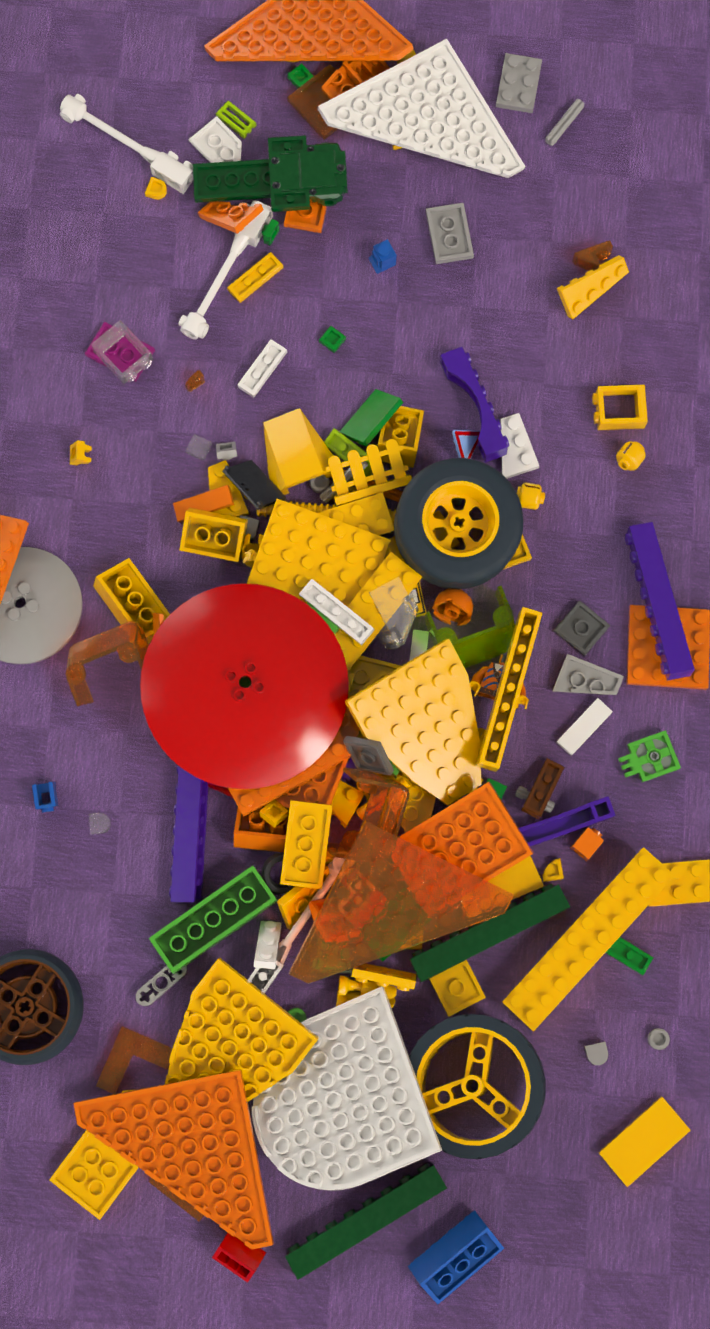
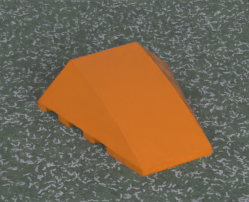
[321,61,390,100]

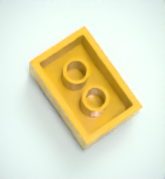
[179,508,248,562]

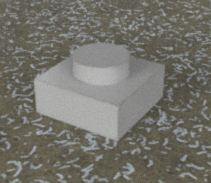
[216,442,237,460]

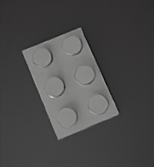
[496,53,542,113]
[426,203,474,264]

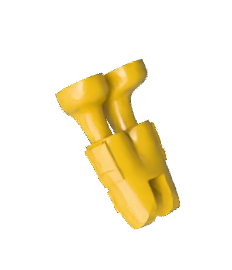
[336,975,397,1008]

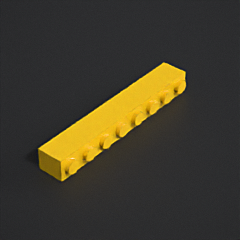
[476,607,542,772]

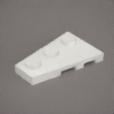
[500,413,539,479]

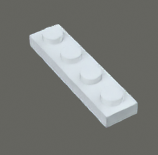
[299,579,374,646]

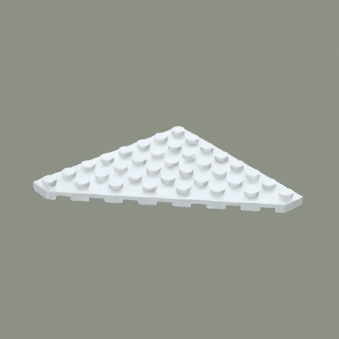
[318,39,525,178]

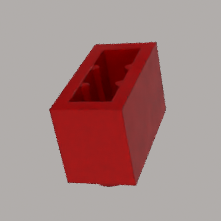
[212,1233,267,1283]

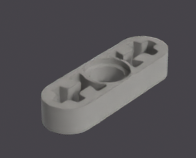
[136,966,188,1006]

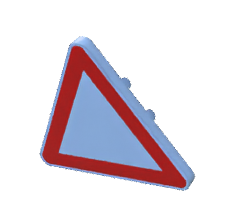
[452,430,480,459]

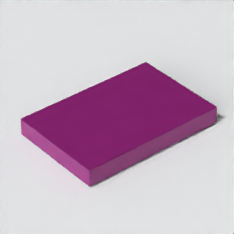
[85,322,155,382]

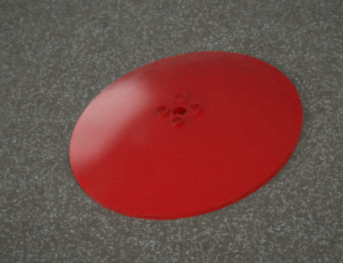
[140,584,349,789]

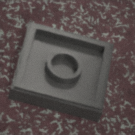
[554,600,611,657]
[343,736,394,775]

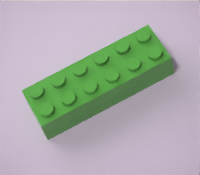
[149,866,277,974]

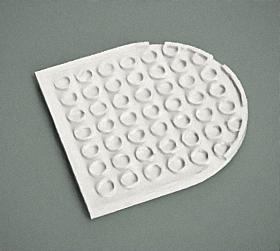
[252,986,442,1191]

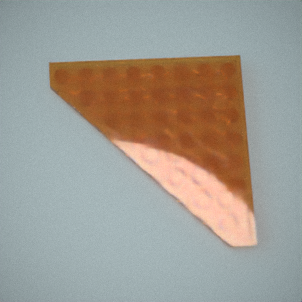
[289,820,514,984]

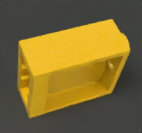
[592,385,648,430]

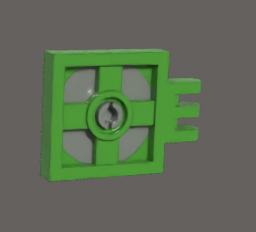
[618,730,681,783]

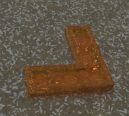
[96,1026,173,1094]

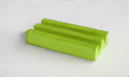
[216,101,257,139]

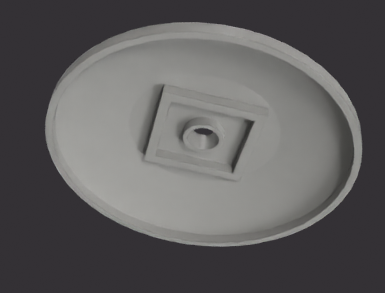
[0,547,83,664]

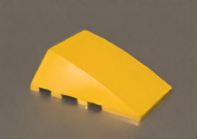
[263,408,345,495]

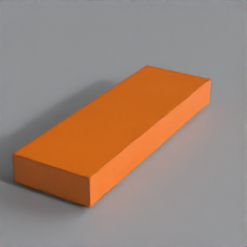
[173,485,234,523]

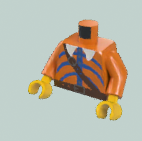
[470,654,529,709]

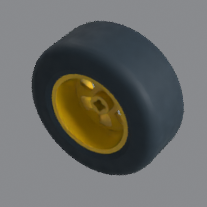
[394,458,524,589]

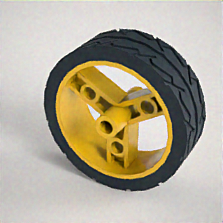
[409,1014,546,1159]

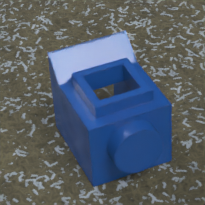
[368,239,397,274]
[32,782,59,813]

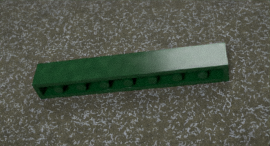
[409,883,570,983]
[285,1163,447,1280]

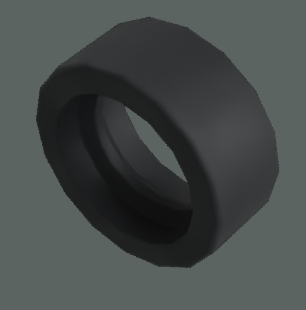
[262,852,295,894]

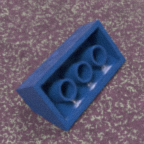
[408,1210,504,1305]

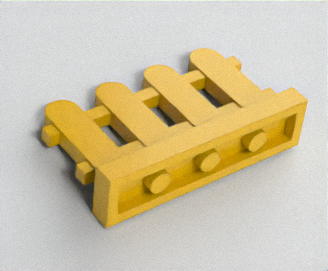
[325,439,412,505]

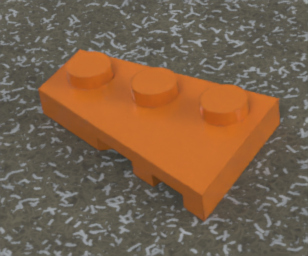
[198,201,263,234]

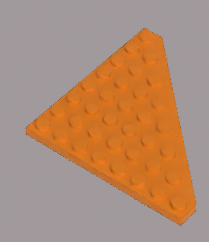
[204,0,413,61]
[74,1069,274,1249]

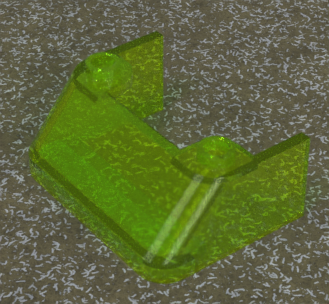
[425,585,515,668]

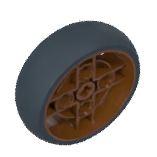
[0,949,84,1065]

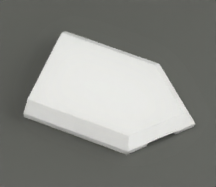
[188,116,242,163]

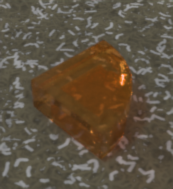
[185,369,205,392]

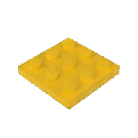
[49,1130,139,1220]

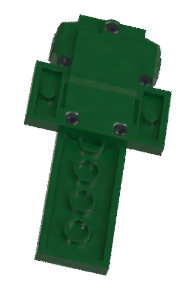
[193,135,348,212]

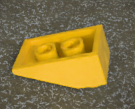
[377,406,424,468]

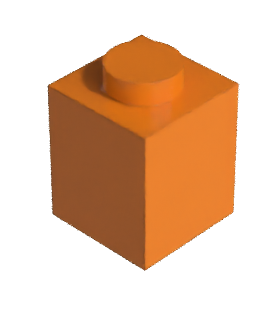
[570,827,604,861]

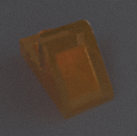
[572,240,613,271]

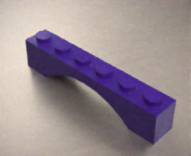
[440,347,510,463]
[519,796,616,847]

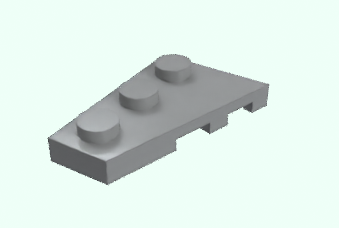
[552,654,624,695]

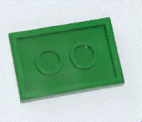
[340,389,403,446]

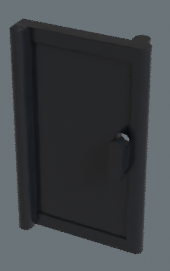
[222,460,286,510]

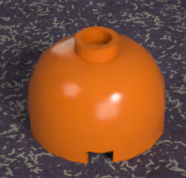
[432,588,473,626]

